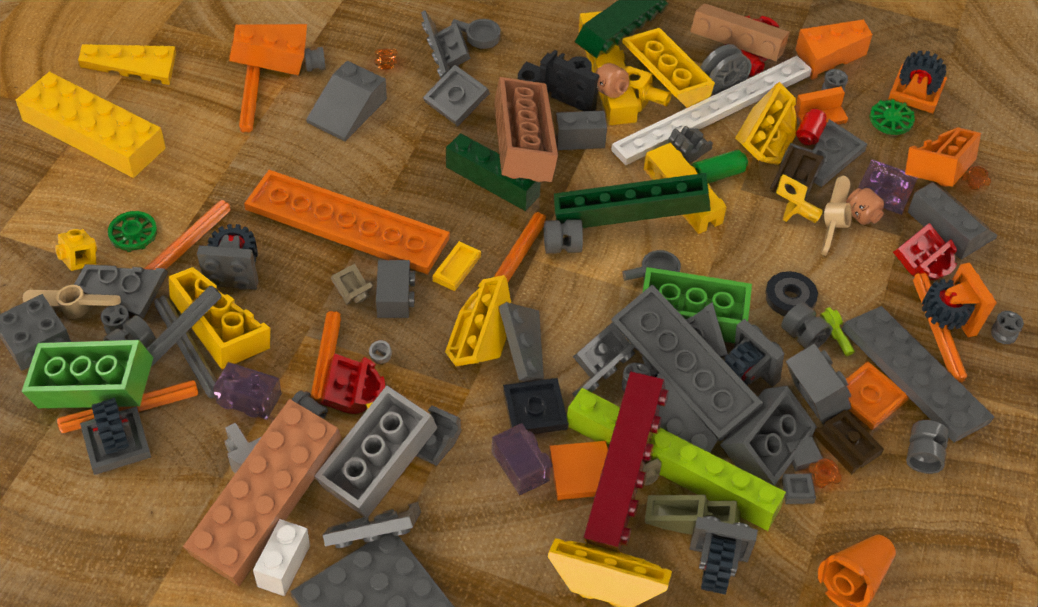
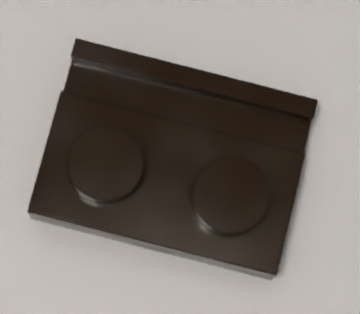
[770,145,825,200]
[813,410,884,475]

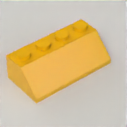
[622,28,715,108]

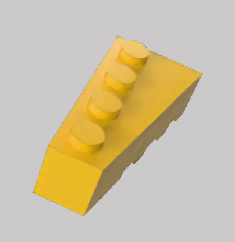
[169,267,270,369]

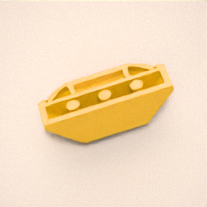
[735,82,797,165]
[445,275,511,366]
[548,538,672,607]

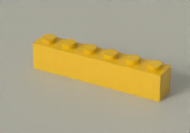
[579,11,641,126]

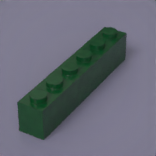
[575,0,669,59]
[554,173,711,228]

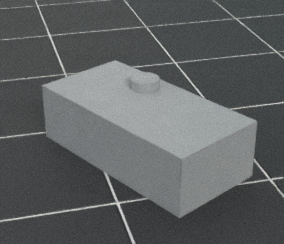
[314,386,437,518]

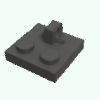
[423,65,490,126]

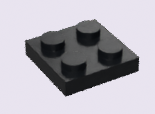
[503,378,568,437]

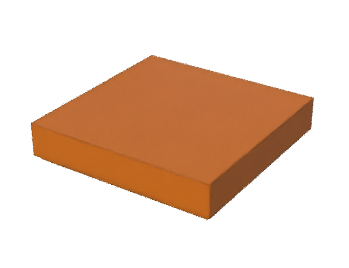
[846,361,909,430]
[549,441,608,500]

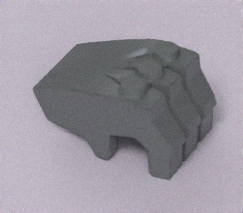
[668,126,713,163]
[416,405,462,466]

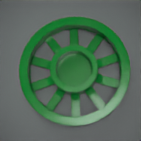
[870,99,915,135]
[108,211,157,252]

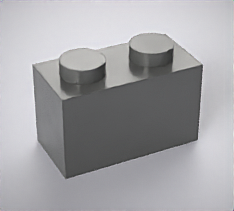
[555,111,607,150]
[376,260,415,318]

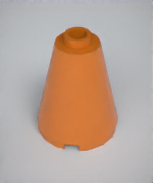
[818,535,896,607]

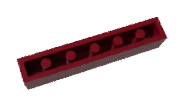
[583,371,669,552]

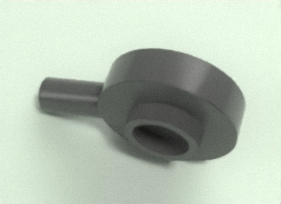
[451,19,501,49]
[622,250,681,281]

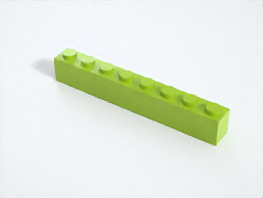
[567,388,786,531]

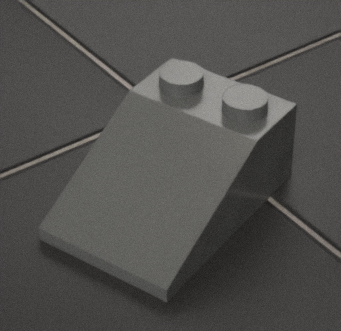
[306,61,387,142]

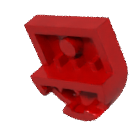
[893,223,957,280]
[321,353,385,414]

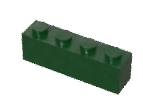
[446,133,541,211]

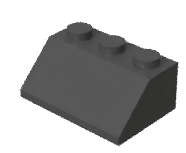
[908,182,998,260]
[720,386,817,485]

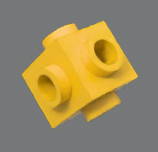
[55,229,97,271]

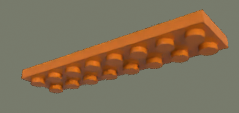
[244,170,450,275]

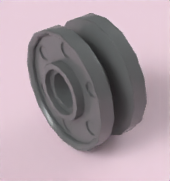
[700,44,752,95]

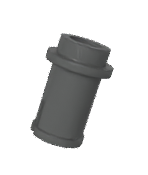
[292,390,328,419]

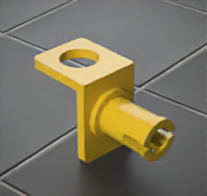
[625,66,672,111]
[776,174,823,223]

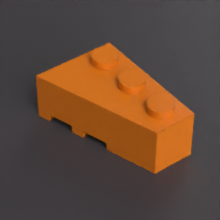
[795,19,873,80]
[229,24,307,76]
[905,127,981,187]

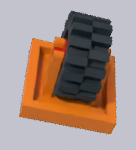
[888,50,947,114]
[922,262,997,338]

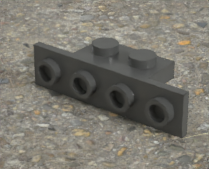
[421,10,471,78]
[572,323,635,397]

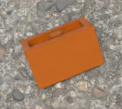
[795,87,848,125]

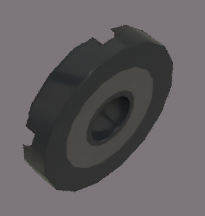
[765,271,818,316]

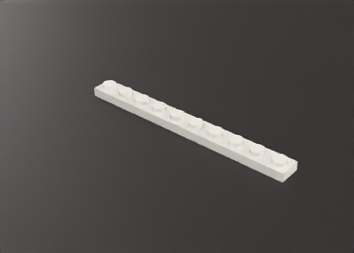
[611,56,812,166]

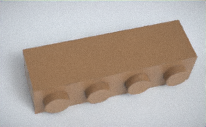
[691,3,790,61]

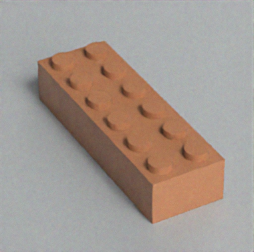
[494,77,558,182]
[183,399,342,586]

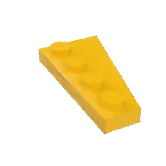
[78,44,176,85]

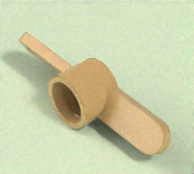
[821,175,852,256]
[23,285,121,319]

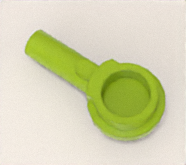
[820,307,855,357]

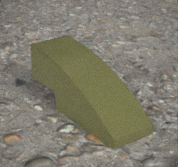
[645,495,741,535]

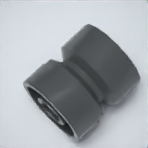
[544,219,583,254]
[781,302,833,349]
[103,316,156,349]
[906,420,949,474]

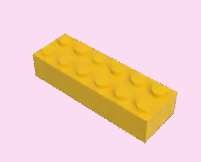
[16,72,166,178]

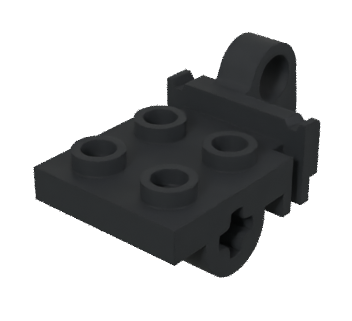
[518,50,600,111]

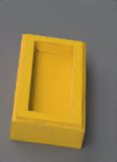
[433,241,481,291]

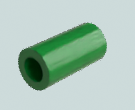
[692,149,748,184]

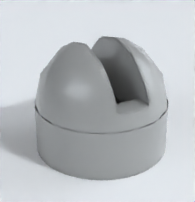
[369,340,392,364]

